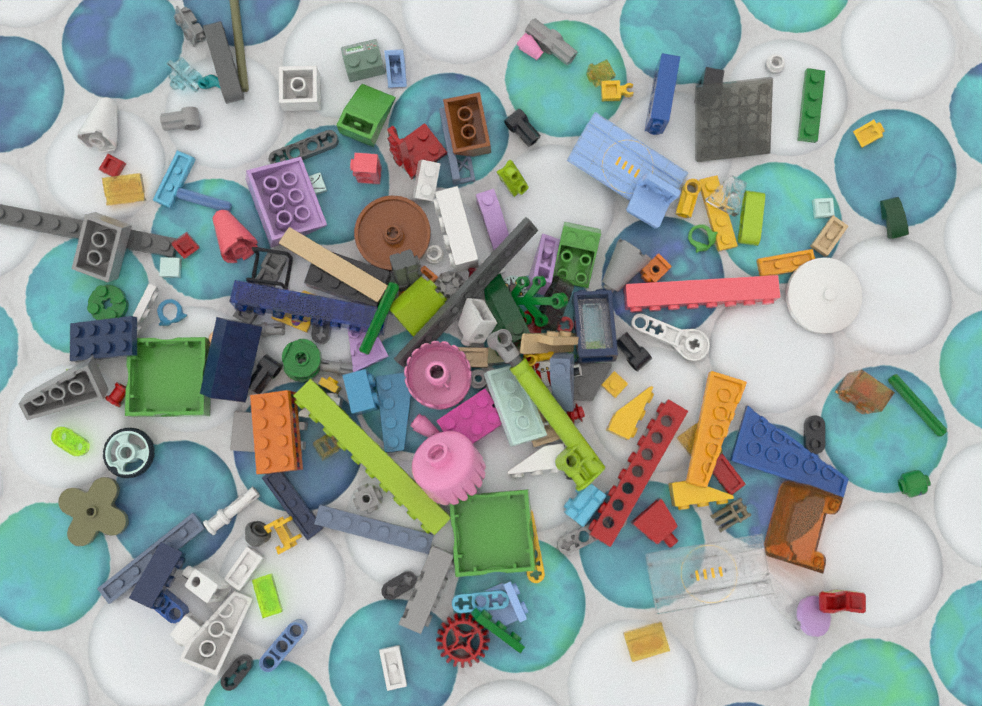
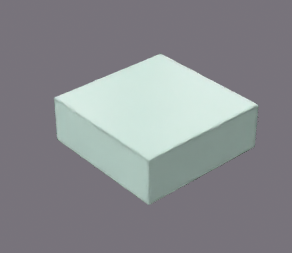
[812,198,835,219]
[159,257,182,278]

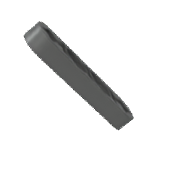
[268,130,339,164]

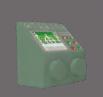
[341,39,385,82]

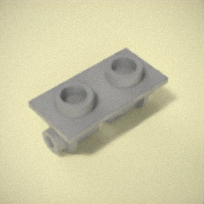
[174,6,206,47]

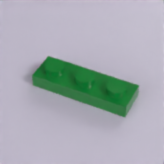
[471,607,525,653]

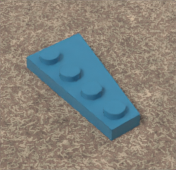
[376,373,411,453]

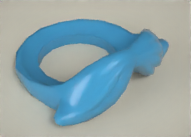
[157,299,187,326]

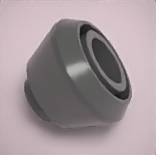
[245,521,271,547]

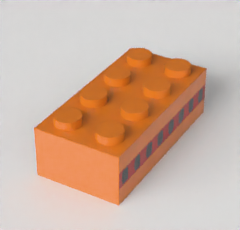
[250,390,303,474]

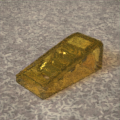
[312,434,341,461]

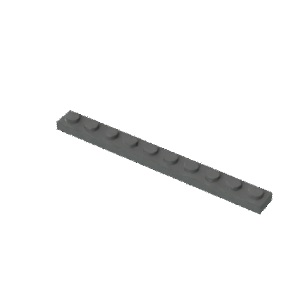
[0,204,177,258]
[394,217,538,368]

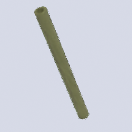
[229,0,249,92]

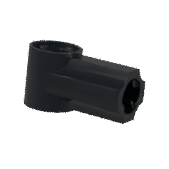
[504,108,541,147]
[617,332,652,372]
[249,354,283,394]

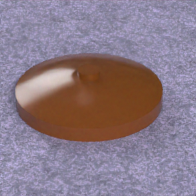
[354,195,431,271]

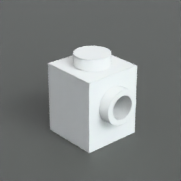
[170,612,204,647]

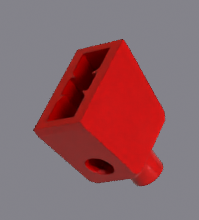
[630,498,678,548]

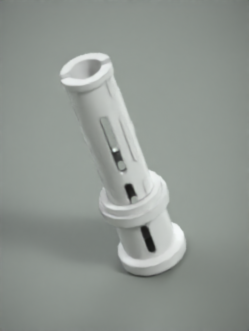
[203,486,260,535]

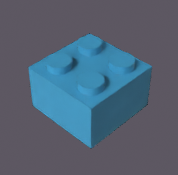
[342,369,381,416]

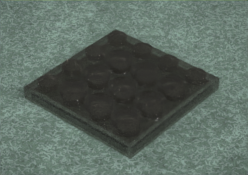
[695,77,773,162]

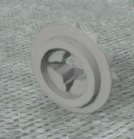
[435,271,464,301]

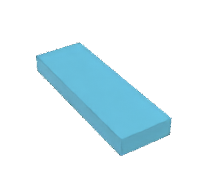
[153,150,196,209]

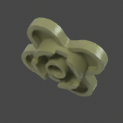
[58,477,129,546]

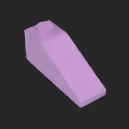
[476,188,509,250]
[526,233,560,295]

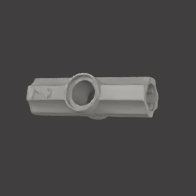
[525,18,578,66]

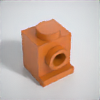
[640,253,672,283]

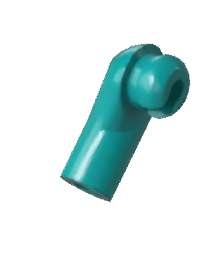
[198,74,221,89]

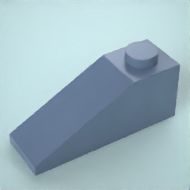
[550,353,574,412]

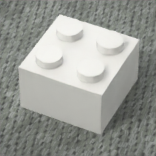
[279,66,321,111]

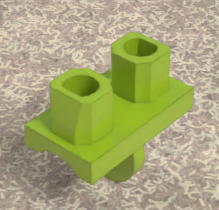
[496,159,529,197]

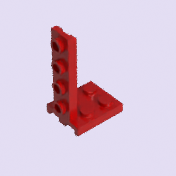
[387,123,447,180]

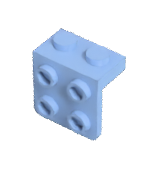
[626,172,681,228]
[475,579,528,625]

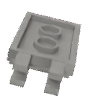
[230,412,308,452]

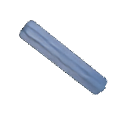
[176,188,232,212]

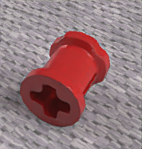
[105,382,126,408]

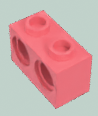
[350,153,382,184]

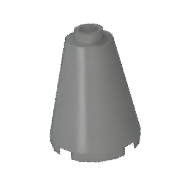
[602,238,651,293]

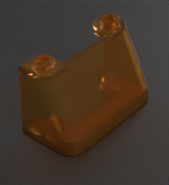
[763,481,843,574]

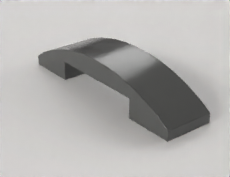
[233,253,287,324]

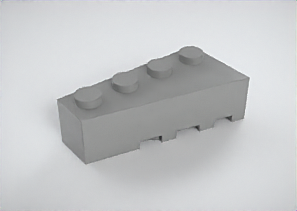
[18,356,108,420]
[399,545,454,634]

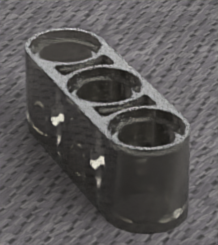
[534,275,574,331]

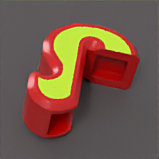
[819,590,866,614]

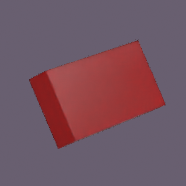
[712,453,746,495]

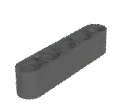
[203,21,245,104]

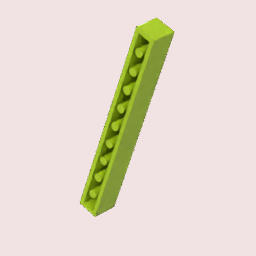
[293,379,451,535]

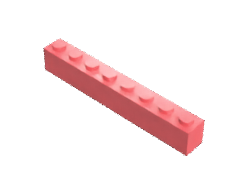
[623,275,780,313]

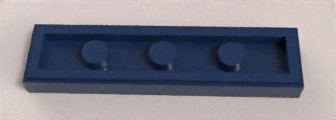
[262,472,324,541]

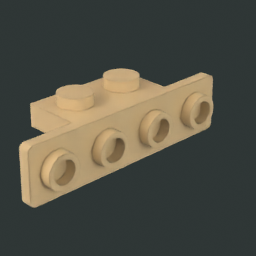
[520,330,579,354]

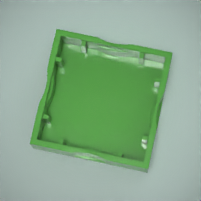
[125,337,211,417]
[450,489,537,577]

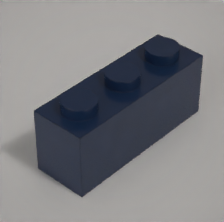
[129,542,186,609]

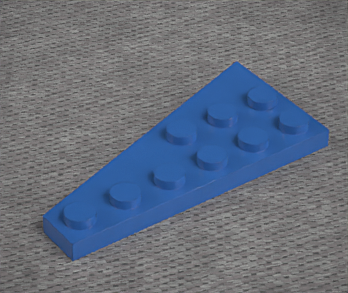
[730,406,849,497]

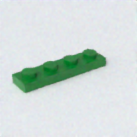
[797,68,825,143]

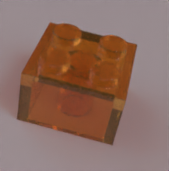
[835,369,895,414]

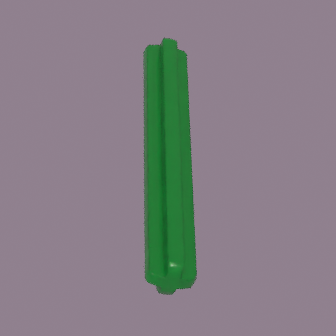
[359,282,399,355]
[888,374,947,436]

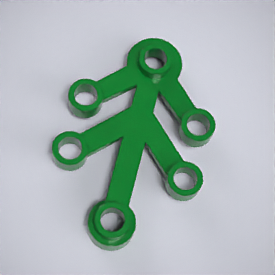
[510,276,568,327]

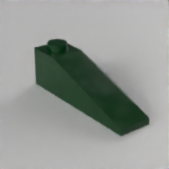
[484,273,530,356]

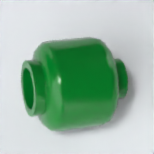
[898,470,931,498]

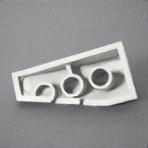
[179,591,253,677]

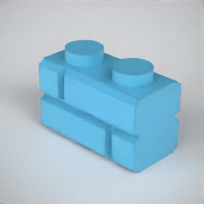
[563,484,607,527]

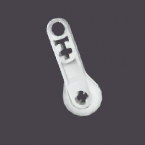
[631,314,710,361]

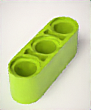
[738,190,765,246]

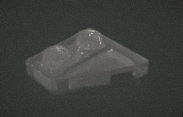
[705,175,747,217]

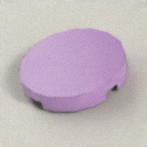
[797,596,831,637]

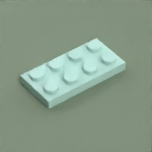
[484,366,547,447]

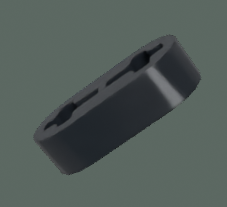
[311,308,333,345]
[381,571,417,600]
[220,654,254,691]

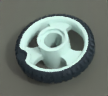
[103,428,155,478]

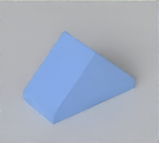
[384,49,407,88]

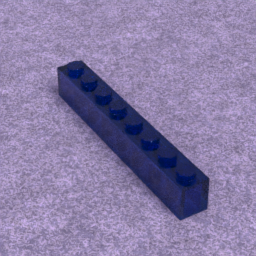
[229,280,389,337]

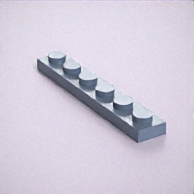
[314,505,434,554]
[97,512,206,604]

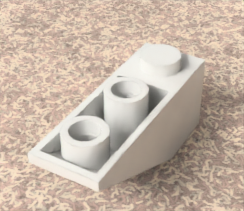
[507,444,564,478]

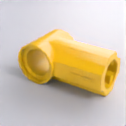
[675,179,701,218]

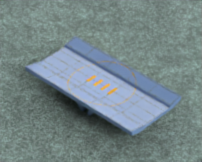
[567,112,688,209]

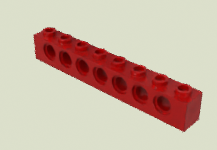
[588,399,688,547]

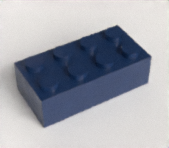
[200,317,262,403]

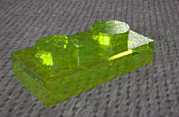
[252,573,283,619]

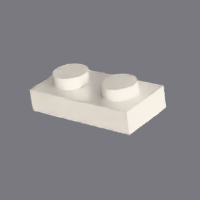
[223,546,264,591]
[379,645,407,691]

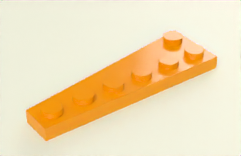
[686,371,747,488]

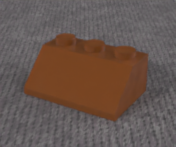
[443,92,491,157]

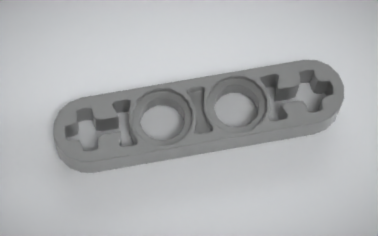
[557,517,628,554]

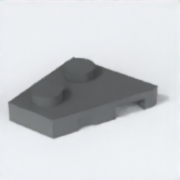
[574,362,612,401]

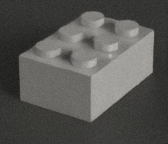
[72,212,132,282]

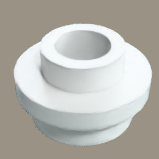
[766,54,785,73]
[425,245,444,264]

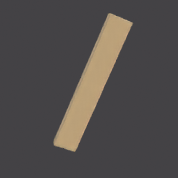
[279,227,388,303]

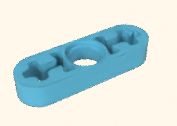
[452,590,509,613]

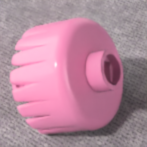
[404,341,472,410]
[412,431,486,505]

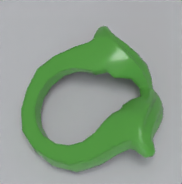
[688,224,718,253]

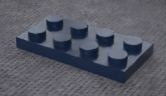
[70,316,137,362]

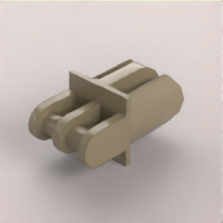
[710,498,751,533]

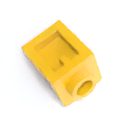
[853,120,885,148]

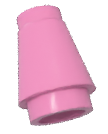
[516,33,544,61]
[410,414,440,438]

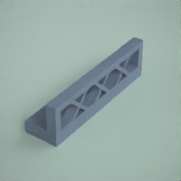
[439,107,475,185]

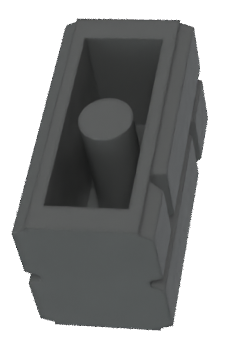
[389,249,423,292]

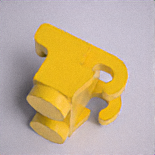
[264,516,302,555]

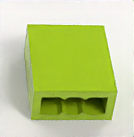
[390,276,447,337]

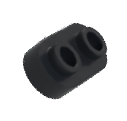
[804,415,825,454]

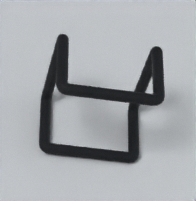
[246,247,293,290]

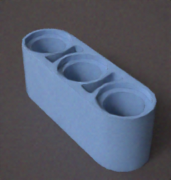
[259,619,308,672]

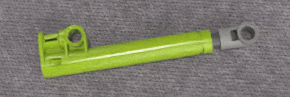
[487,329,606,491]

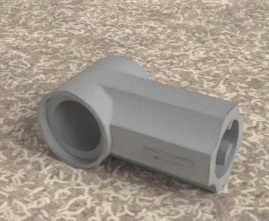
[160,106,200,131]

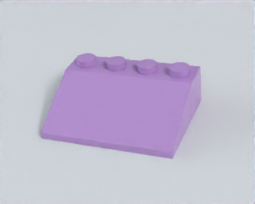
[245,157,327,247]

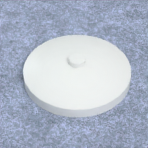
[786,258,862,334]

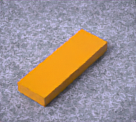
[756,249,815,276]

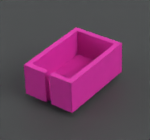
[437,389,502,444]

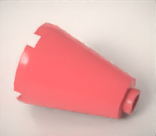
[212,210,258,263]

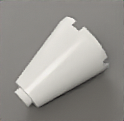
[77,97,117,152]

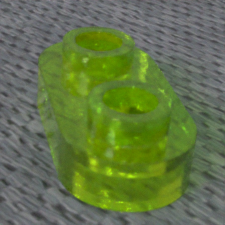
[51,426,90,456]

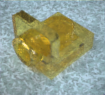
[586,59,616,87]

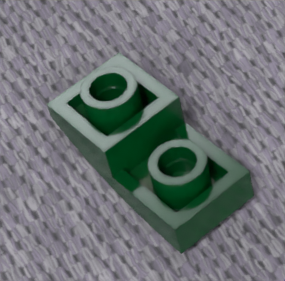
[880,197,909,239]

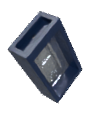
[572,289,618,363]

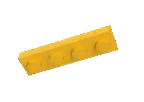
[699,175,738,252]

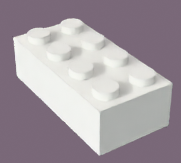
[433,186,478,273]

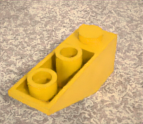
[606,386,654,440]
[668,480,734,510]

